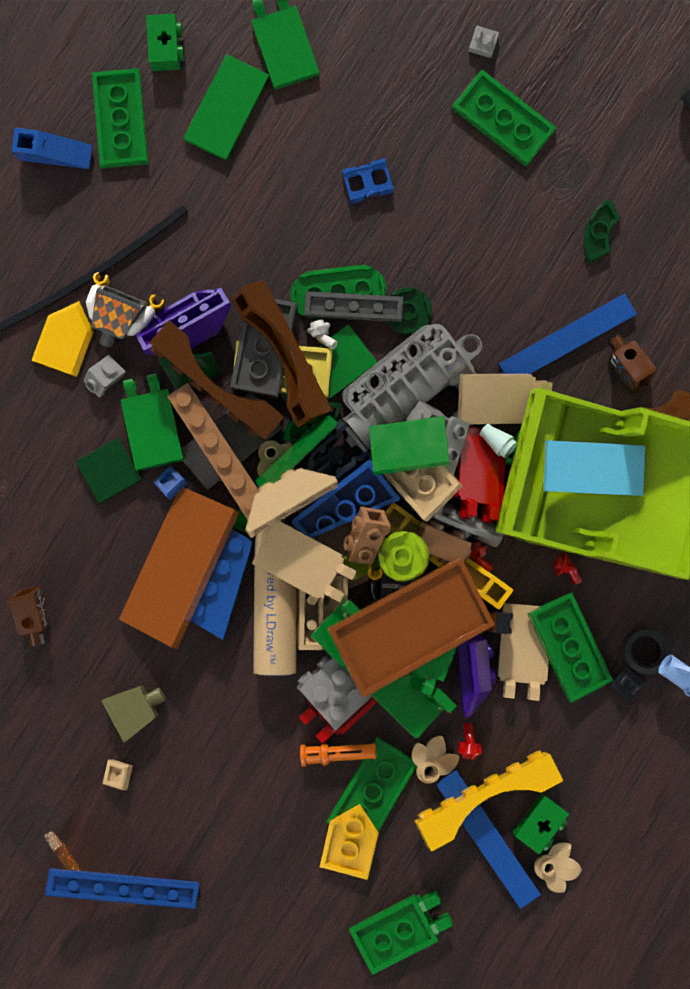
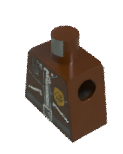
[9,585,49,646]

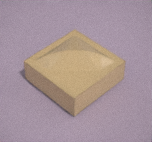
[102,759,133,790]

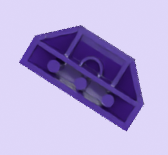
[136,288,232,355]
[456,634,496,717]

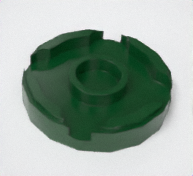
[386,287,432,336]

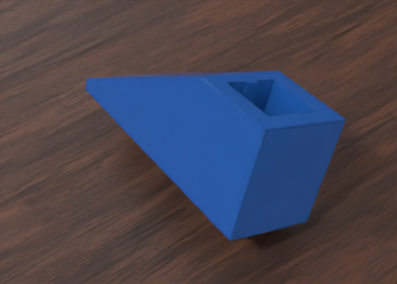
[11,128,93,169]

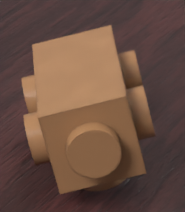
[344,507,390,565]
[416,520,472,564]

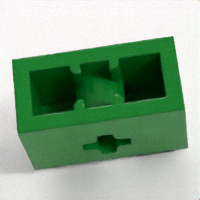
[146,14,184,71]
[513,792,569,855]

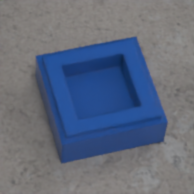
[154,465,188,500]

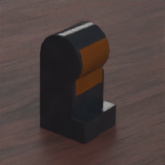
[485,609,514,634]

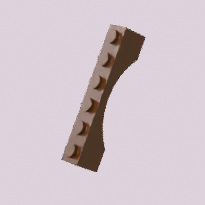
[230,280,332,428]
[149,320,284,439]

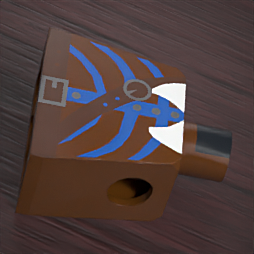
[608,335,657,395]

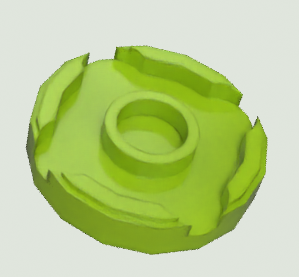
[379,531,429,582]

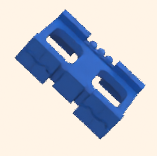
[342,158,394,204]

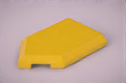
[31,301,94,377]
[320,804,379,880]

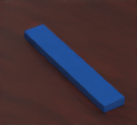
[498,294,637,374]
[435,769,541,909]
[45,868,200,909]

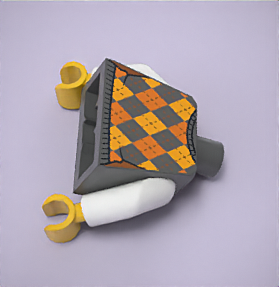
[86,273,164,348]

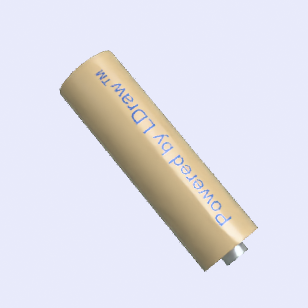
[253,519,298,676]

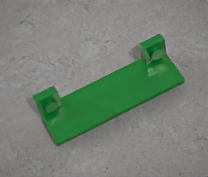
[311,599,456,739]

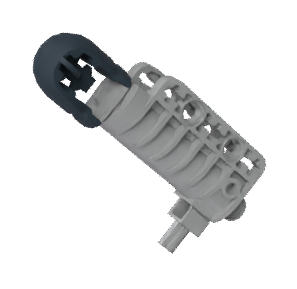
[301,324,482,483]

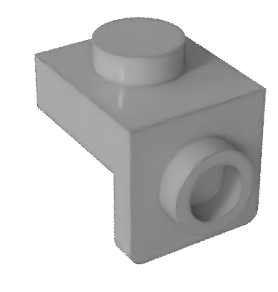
[84,355,125,398]

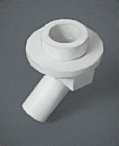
[307,320,338,350]

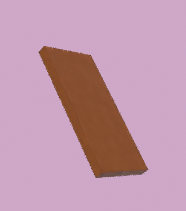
[119,487,240,649]
[327,557,495,698]

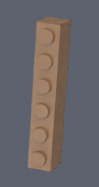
[167,383,259,519]

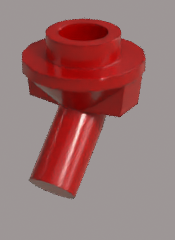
[469,542,493,572]
[553,552,582,585]
[457,723,482,759]

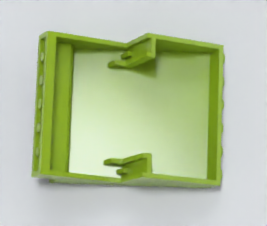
[495,387,690,580]

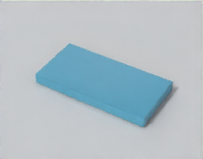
[543,440,645,496]

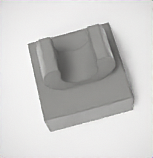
[469,25,499,58]

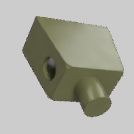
[102,685,166,742]

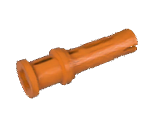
[300,743,376,767]

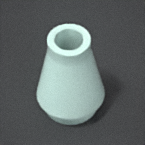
[480,424,517,458]

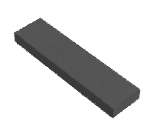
[305,291,403,322]

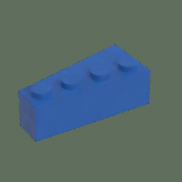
[291,458,401,538]
[191,529,255,640]

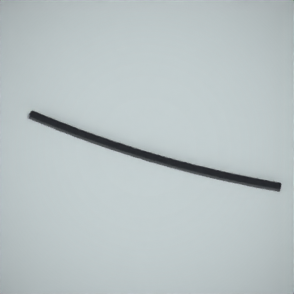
[0,205,187,332]

